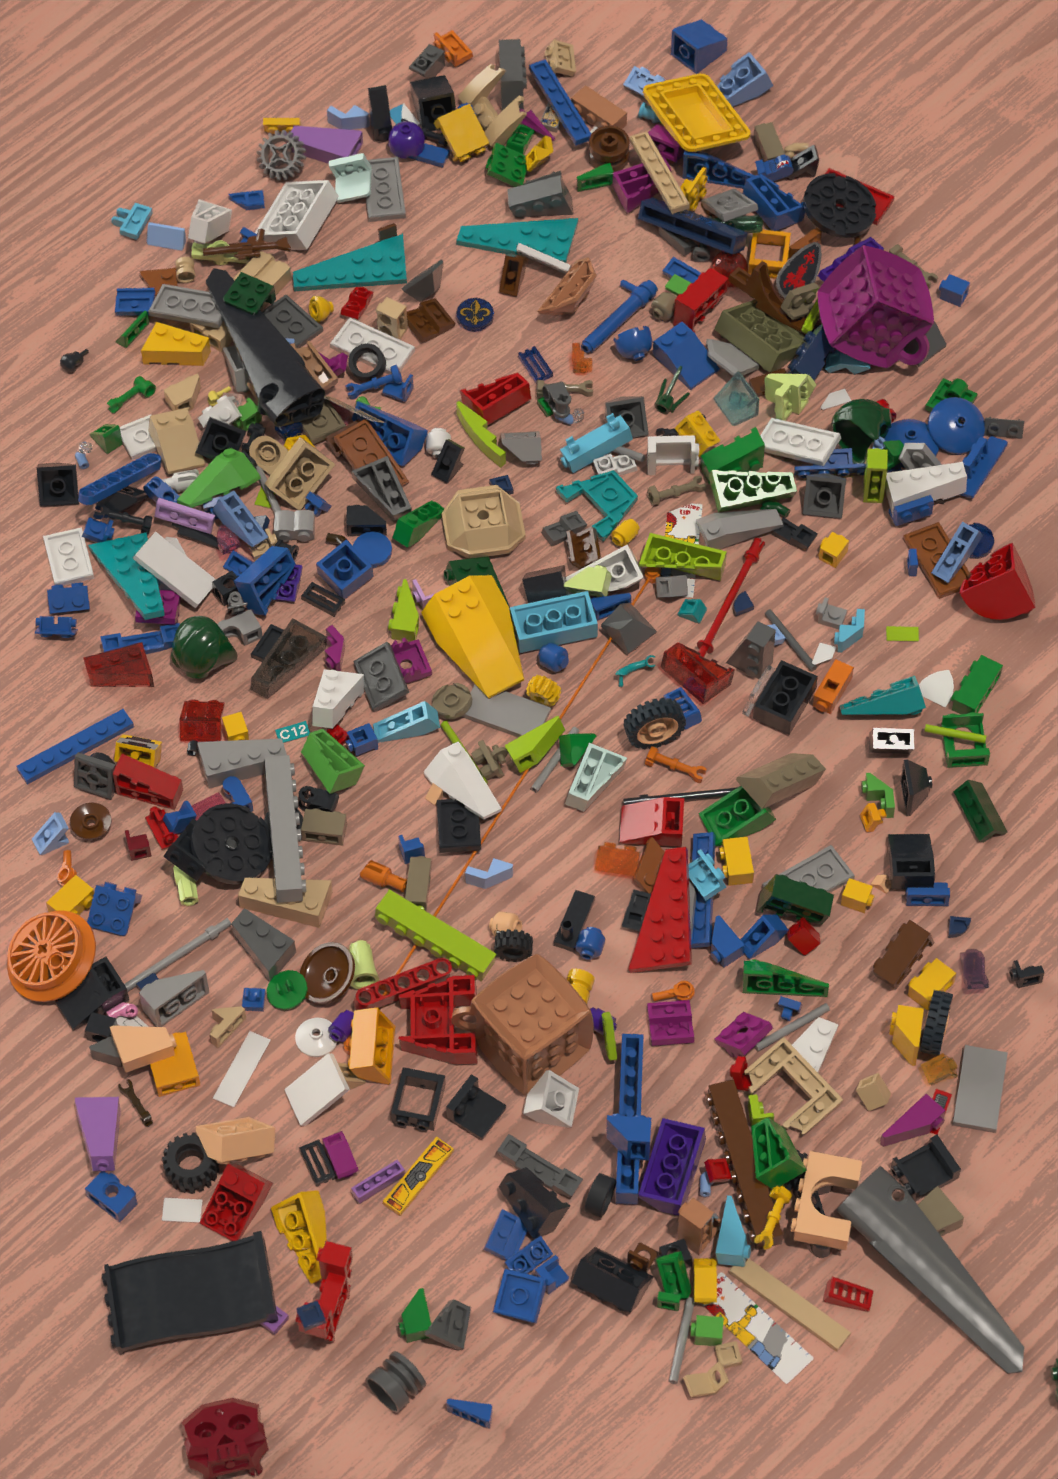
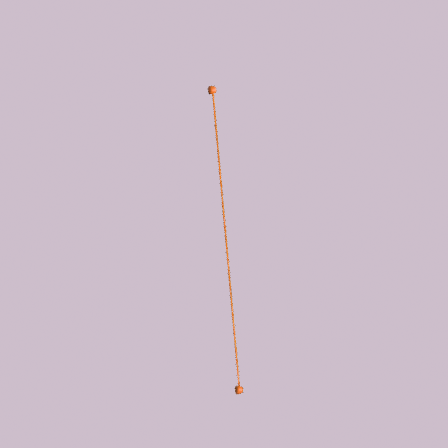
[344,567,660,1055]

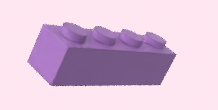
[351,1160,405,1204]

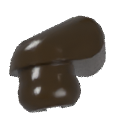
[326,533,351,545]

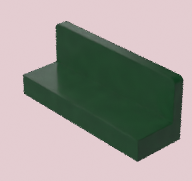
[953,780,1008,843]

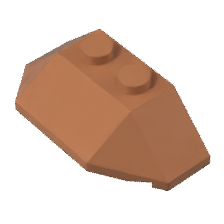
[537,257,597,315]

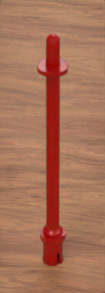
[695,538,765,664]

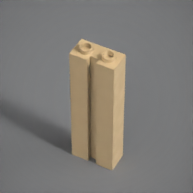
[190,251,291,353]

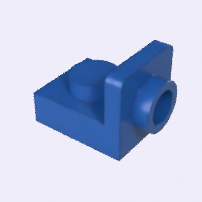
[82,517,115,543]

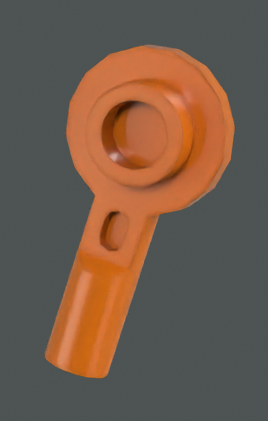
[57,850,77,886]
[652,981,695,1001]

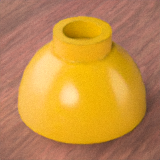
[309,296,334,323]

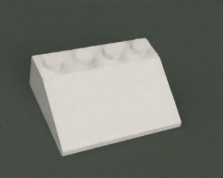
[255,180,339,250]

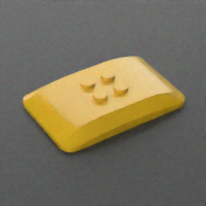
[643,73,751,152]

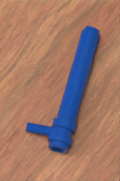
[581,280,658,353]

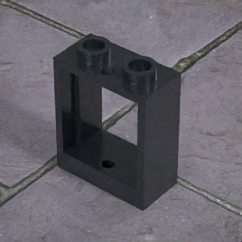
[391,1067,446,1131]

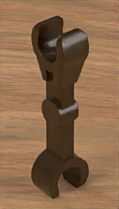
[118,1079,153,1127]

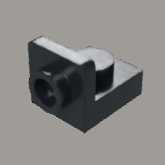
[1009,960,1044,988]

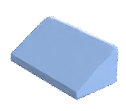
[147,222,186,251]

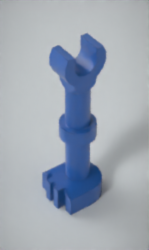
[346,364,403,399]

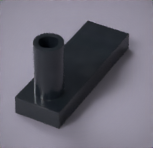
[554,890,595,952]

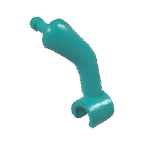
[615,655,656,687]

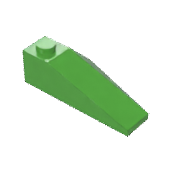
[177,448,261,508]

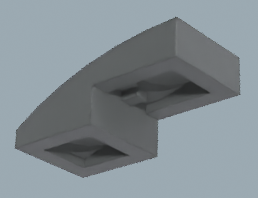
[541,511,587,546]

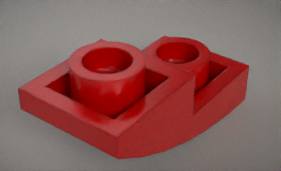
[341,287,374,320]

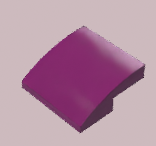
[647,1000,694,1046]

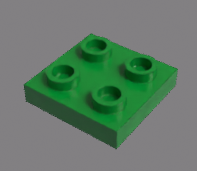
[486,142,527,187]
[925,378,978,423]

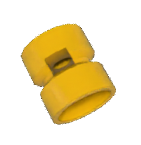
[566,968,595,1004]

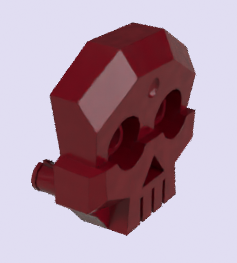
[181,1398,269,1479]

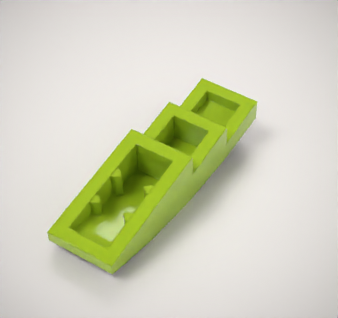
[456,401,506,468]

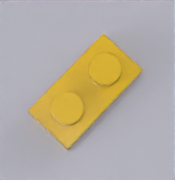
[263,118,301,134]

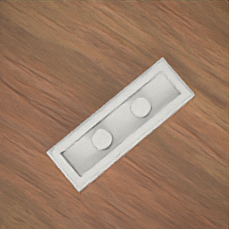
[516,243,571,274]

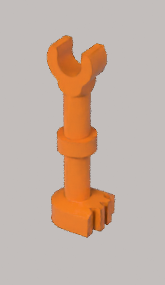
[645,746,707,783]

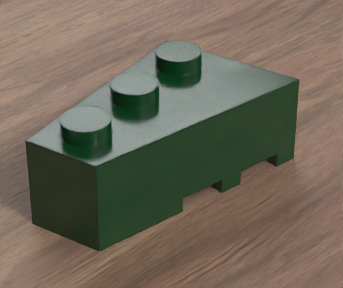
[756,874,834,924]

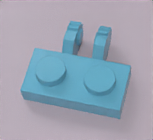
[111,203,153,240]

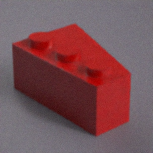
[673,267,729,332]

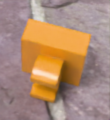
[860,803,887,832]

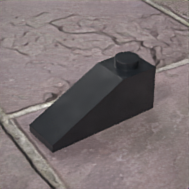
[368,85,392,142]

